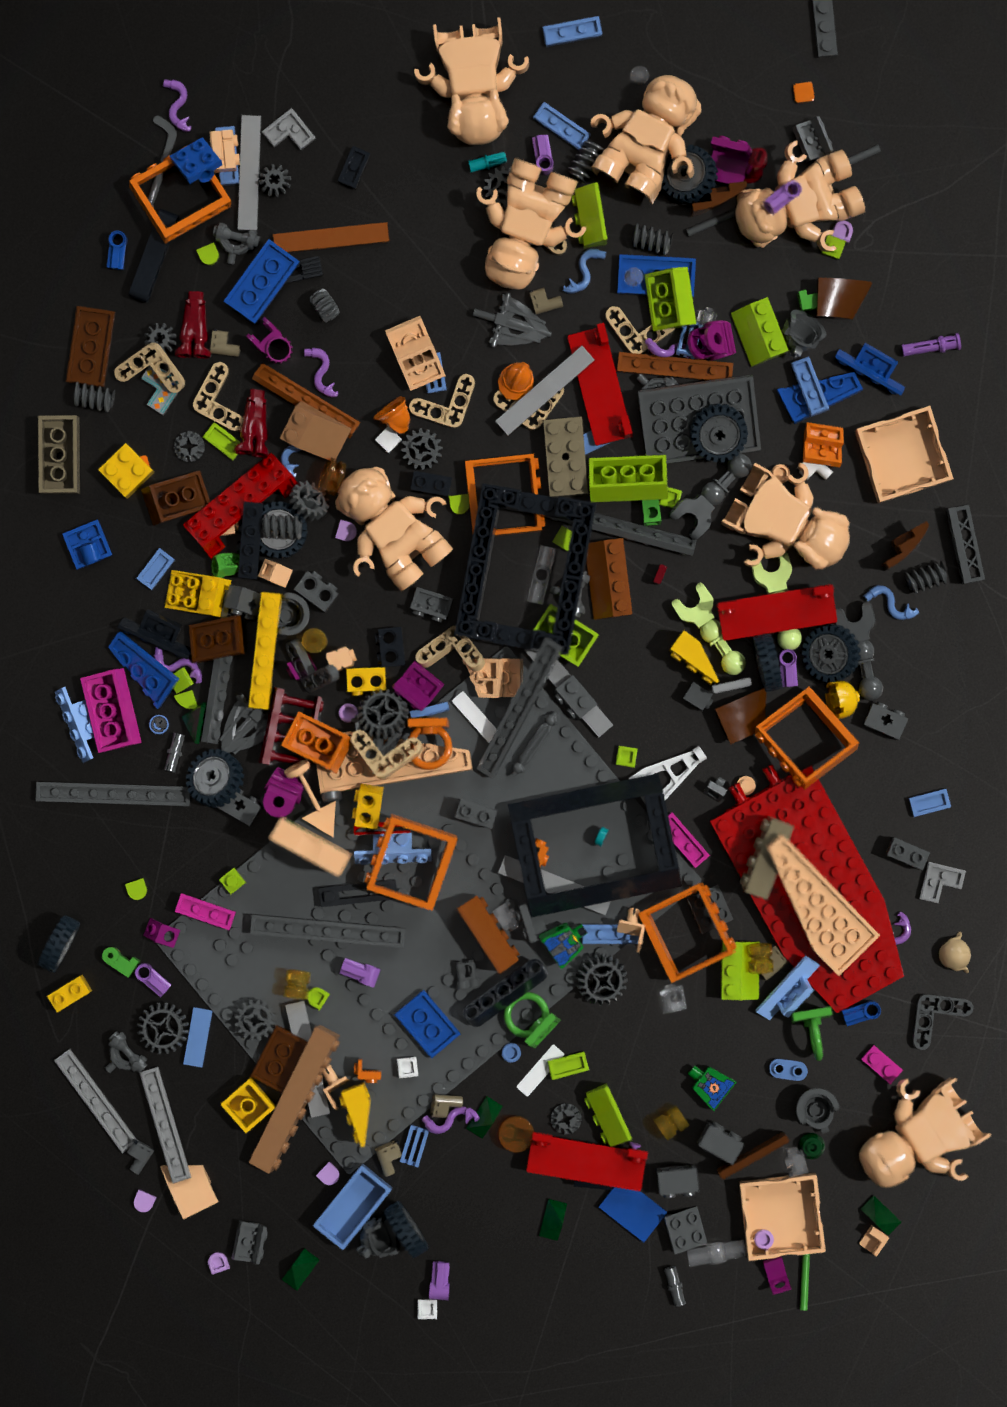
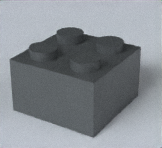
[697,1121,744,1165]
[656,1164,699,1198]

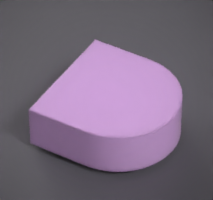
[831,221,853,243]
[335,520,357,541]
[316,1161,339,1185]
[134,1189,157,1212]
[208,1252,230,1274]

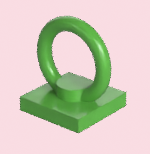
[504,992,561,1048]
[791,1007,832,1061]

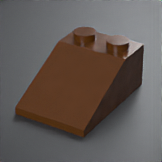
[141,470,210,526]

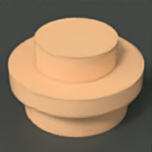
[771,464,790,483]
[737,776,756,795]

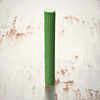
[800,1254,810,1311]

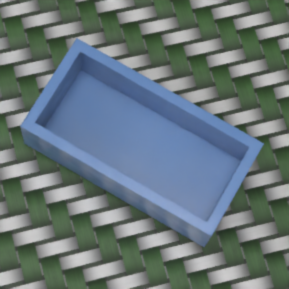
[313,1163,392,1250]

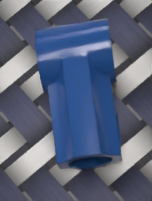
[107,231,128,270]
[842,1000,881,1026]

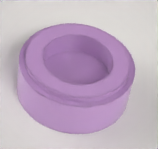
[339,703,358,723]
[754,1229,774,1249]

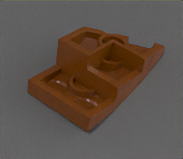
[691,181,747,217]
[816,277,872,320]
[882,521,929,571]
[715,688,766,744]

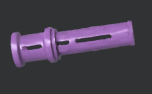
[902,333,961,357]

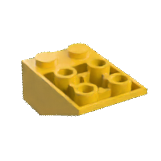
[165,570,232,618]
[669,631,719,685]
[339,1082,371,1147]

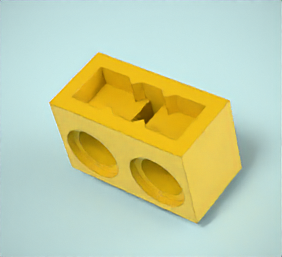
[347,667,386,696]
[352,784,384,829]
[47,975,92,1012]

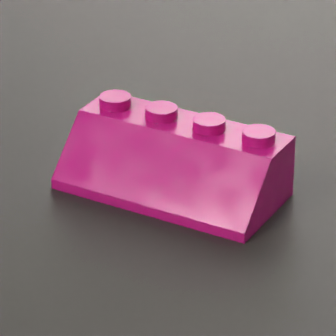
[80,668,142,753]

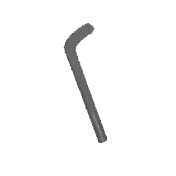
[148,116,177,207]

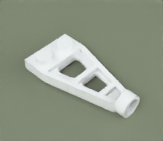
[628,746,707,803]

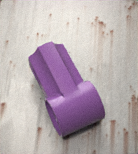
[532,135,553,175]
[763,180,802,215]
[778,649,798,687]
[340,958,381,988]
[135,963,171,997]
[429,1261,450,1300]

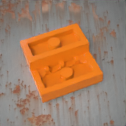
[803,422,844,468]

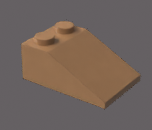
[280,401,352,462]

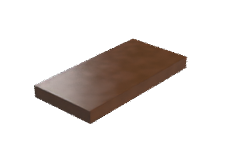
[66,306,115,388]
[717,1132,789,1179]

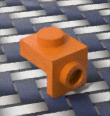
[535,838,549,867]
[354,1059,382,1083]

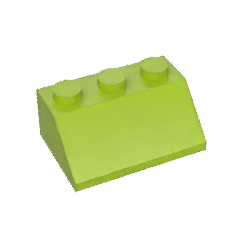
[572,182,607,248]
[644,267,696,331]
[731,297,789,367]
[534,604,599,667]
[720,941,760,1000]
[584,1083,632,1147]

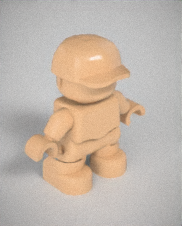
[476,158,586,290]
[859,1078,991,1187]

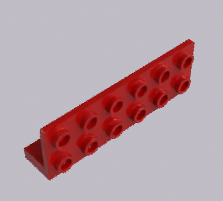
[568,323,633,446]
[183,453,298,559]
[717,584,837,641]
[527,1132,648,1191]

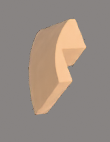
[462,658,523,698]
[160,1165,219,1219]

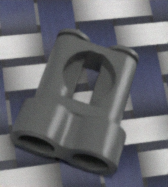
[456,960,480,990]

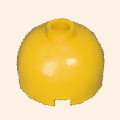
[825,681,860,719]

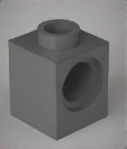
[682,682,713,711]

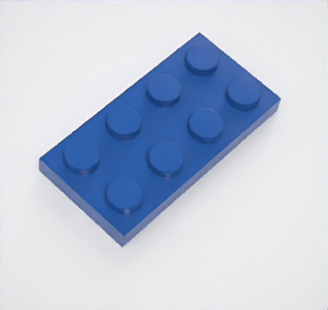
[224,239,300,324]
[617,254,696,298]

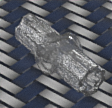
[527,545,557,605]
[687,1239,747,1267]

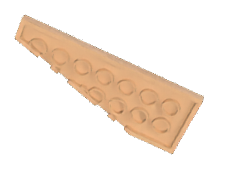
[316,731,473,794]
[767,833,880,976]

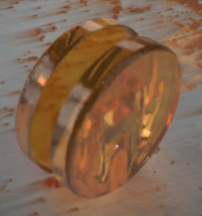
[318,457,346,496]
[499,1116,534,1153]

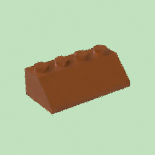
[586,538,633,620]
[457,895,520,974]

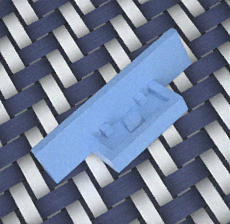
[55,687,95,763]
[354,833,432,865]
[755,955,820,1020]

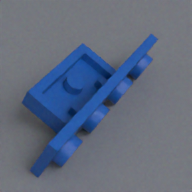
[835,343,905,395]

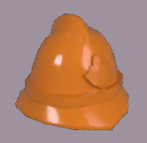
[498,362,534,400]
[373,396,410,434]

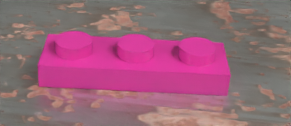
[668,812,710,868]
[175,893,236,930]

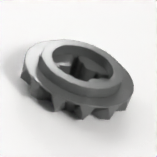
[174,431,205,462]
[551,1103,582,1135]

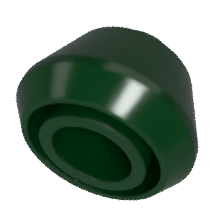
[799,1133,825,1159]

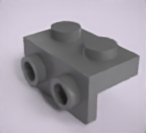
[792,116,833,163]
[410,587,453,623]
[553,675,597,721]
[517,903,547,943]
[231,1221,267,1265]

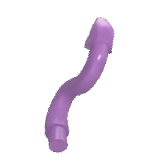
[163,79,191,132]
[645,338,699,360]
[304,348,338,397]
[154,647,202,683]
[894,912,911,945]
[422,1106,479,1134]

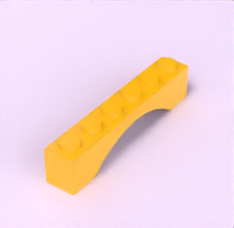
[249,592,283,710]

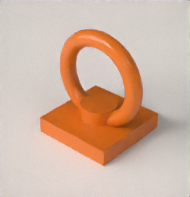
[407,718,452,770]

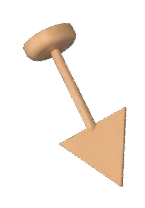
[284,760,336,837]

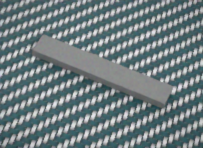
[238,115,261,231]
[495,346,595,436]
[524,649,613,737]
[498,855,611,915]
[285,1000,331,1118]
[54,1049,136,1153]
[140,1067,192,1184]

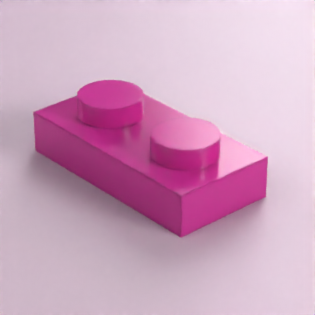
[861,1045,903,1085]

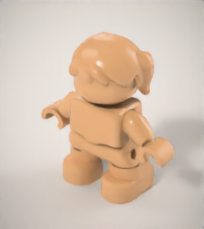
[414,17,529,145]
[591,75,701,204]
[735,141,865,252]
[721,463,850,570]
[335,467,453,592]

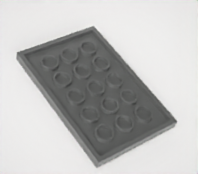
[638,375,761,463]

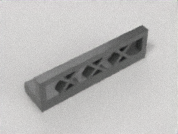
[946,505,985,584]

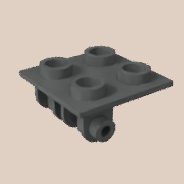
[687,884,733,934]
[664,1206,707,1255]

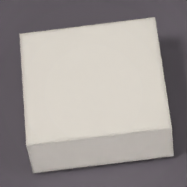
[375,426,402,453]
[397,1057,418,1078]
[418,1299,437,1319]

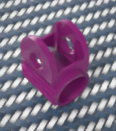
[246,317,293,364]
[688,321,736,361]
[263,767,304,817]

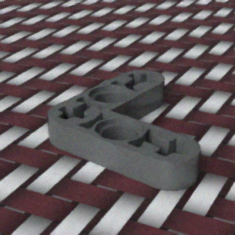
[286,639,339,693]
[912,994,974,1050]

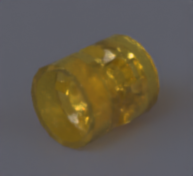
[302,628,328,654]
[747,943,774,974]
[283,969,311,1000]
[654,1105,690,1141]

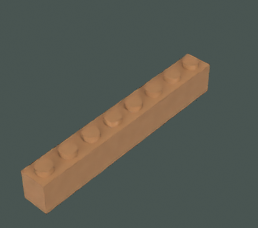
[249,1025,340,1174]

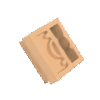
[385,316,446,391]

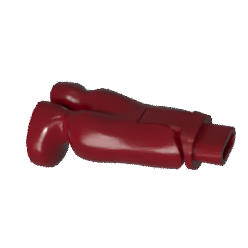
[744,148,767,184]
[175,291,211,359]
[233,389,269,458]

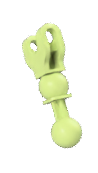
[751,552,802,650]
[672,582,746,675]

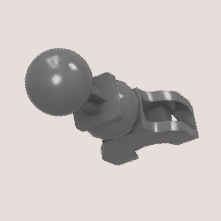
[668,453,752,540]
[836,601,883,701]

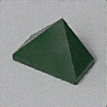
[182,702,207,744]
[466,1096,503,1139]
[861,1195,901,1236]
[539,1198,567,1241]
[282,1248,320,1291]

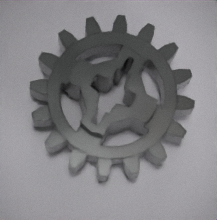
[483,166,511,209]
[401,428,443,470]
[289,481,330,521]
[234,999,276,1041]

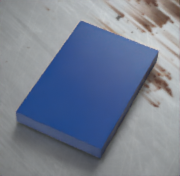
[394,990,461,1059]
[598,1187,668,1242]

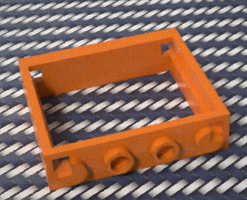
[129,145,231,244]
[465,454,545,536]
[755,687,859,790]
[364,814,458,911]
[638,883,737,983]

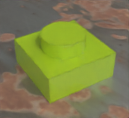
[821,235,846,260]
[219,867,246,894]

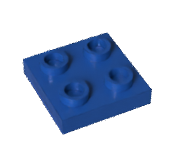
[170,137,222,184]
[62,520,113,570]

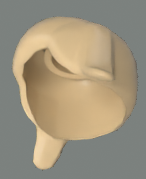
[939,932,971,973]

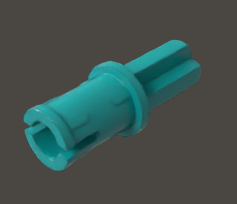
[468,152,507,173]

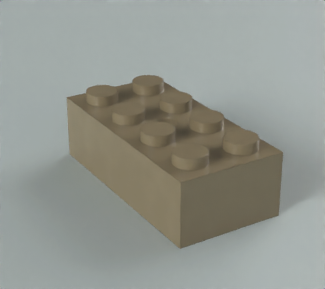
[38,415,80,494]
[543,417,589,498]
[740,816,794,899]

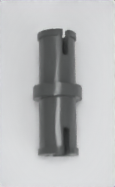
[163,733,185,773]
[664,1266,686,1307]

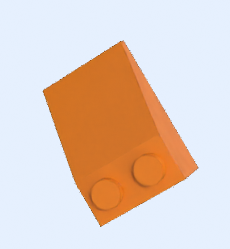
[281,712,352,774]

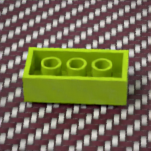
[589,455,668,502]

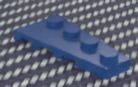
[777,372,863,424]
[108,631,179,709]

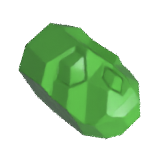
[211,553,240,578]

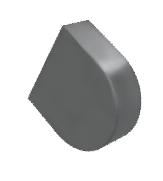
[321,791,342,802]

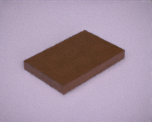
[189,615,244,663]
[250,1025,308,1094]

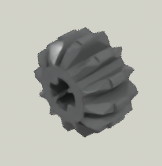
[259,164,291,197]
[310,289,339,322]
[144,323,177,354]

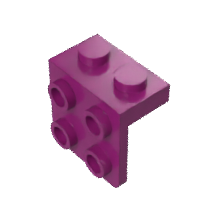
[711,136,753,184]
[393,661,445,711]

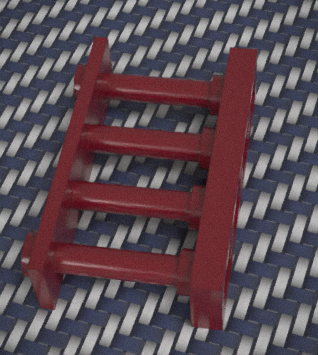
[259,687,324,772]

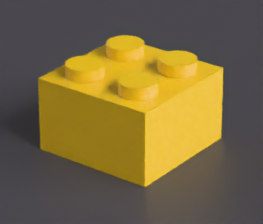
[98,443,155,499]
[220,1077,276,1133]

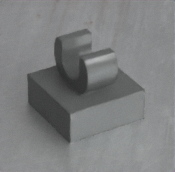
[703,777,727,802]

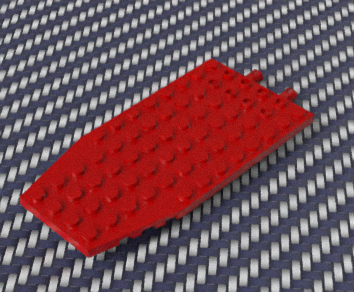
[710,764,904,1013]

